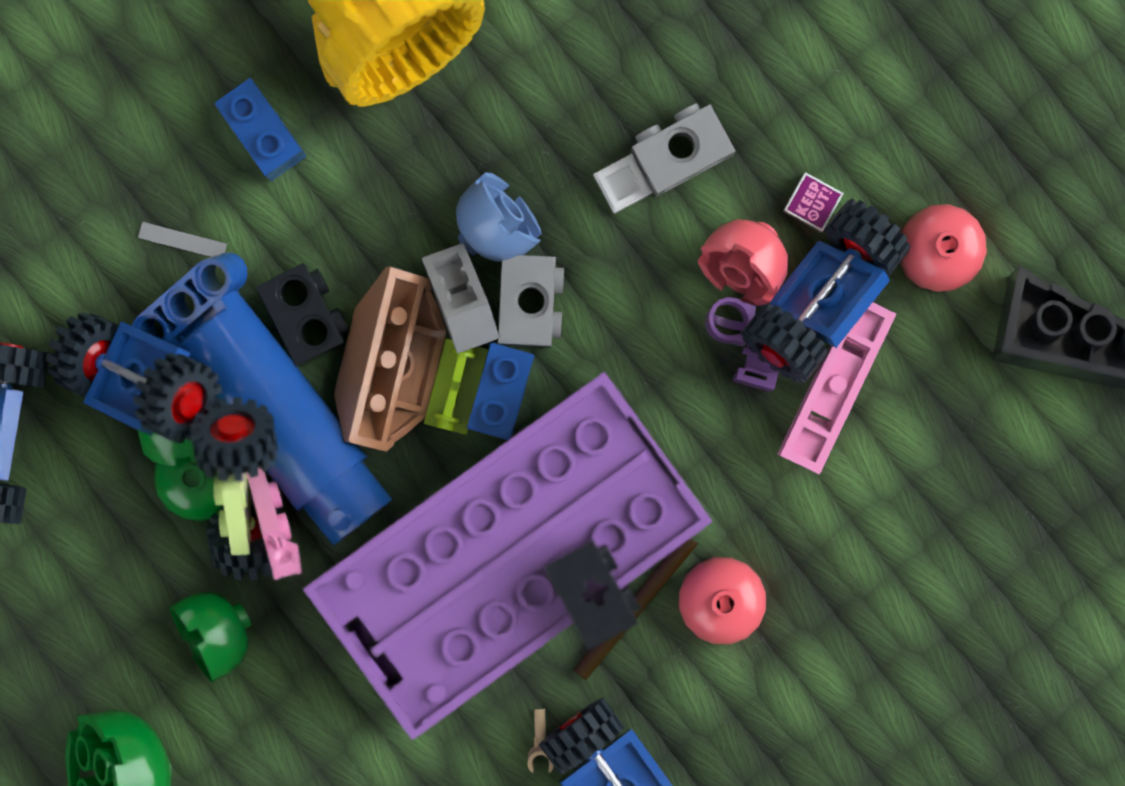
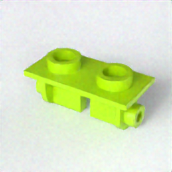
[424,339,488,435]

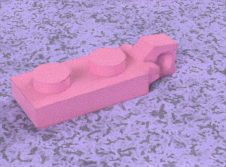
[246,467,301,580]

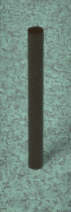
[573,538,698,681]

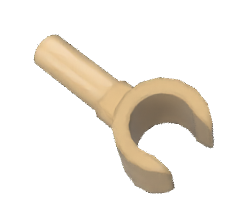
[528,709,554,773]

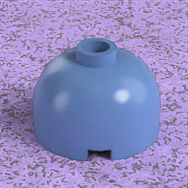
[456,172,541,262]

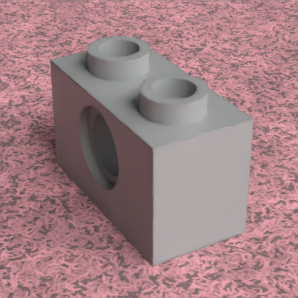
[631,103,735,197]
[498,255,564,348]

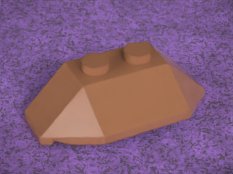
[334,267,446,452]

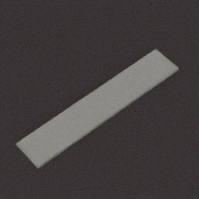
[138,222,227,257]

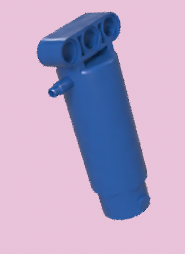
[132,252,393,546]

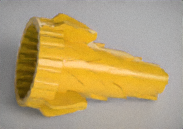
[307,0,485,107]

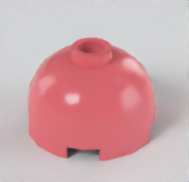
[899,204,987,292]
[698,219,788,306]
[679,557,766,645]

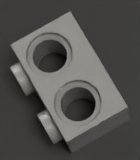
[422,243,499,354]

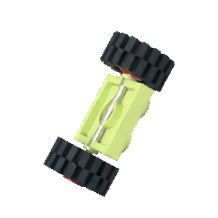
[190,398,289,581]

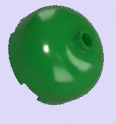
[65,710,171,786]

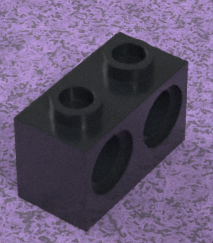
[256,263,349,368]

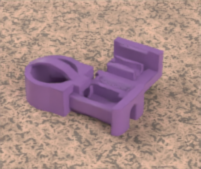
[705,297,779,392]

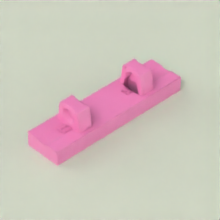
[777,303,896,474]

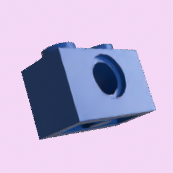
[214,78,307,182]
[467,342,535,440]

